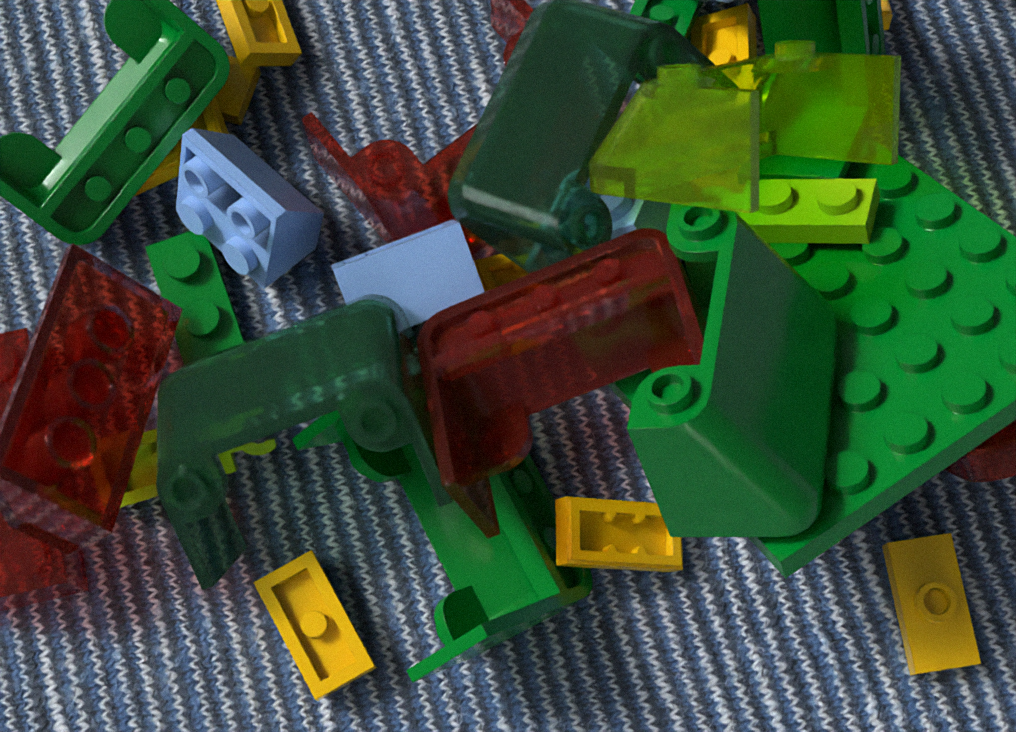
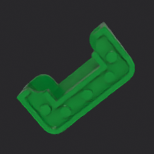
[627,200,838,537]

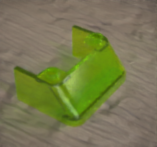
[589,40,901,213]

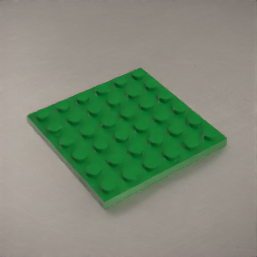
[558,132,1016,579]

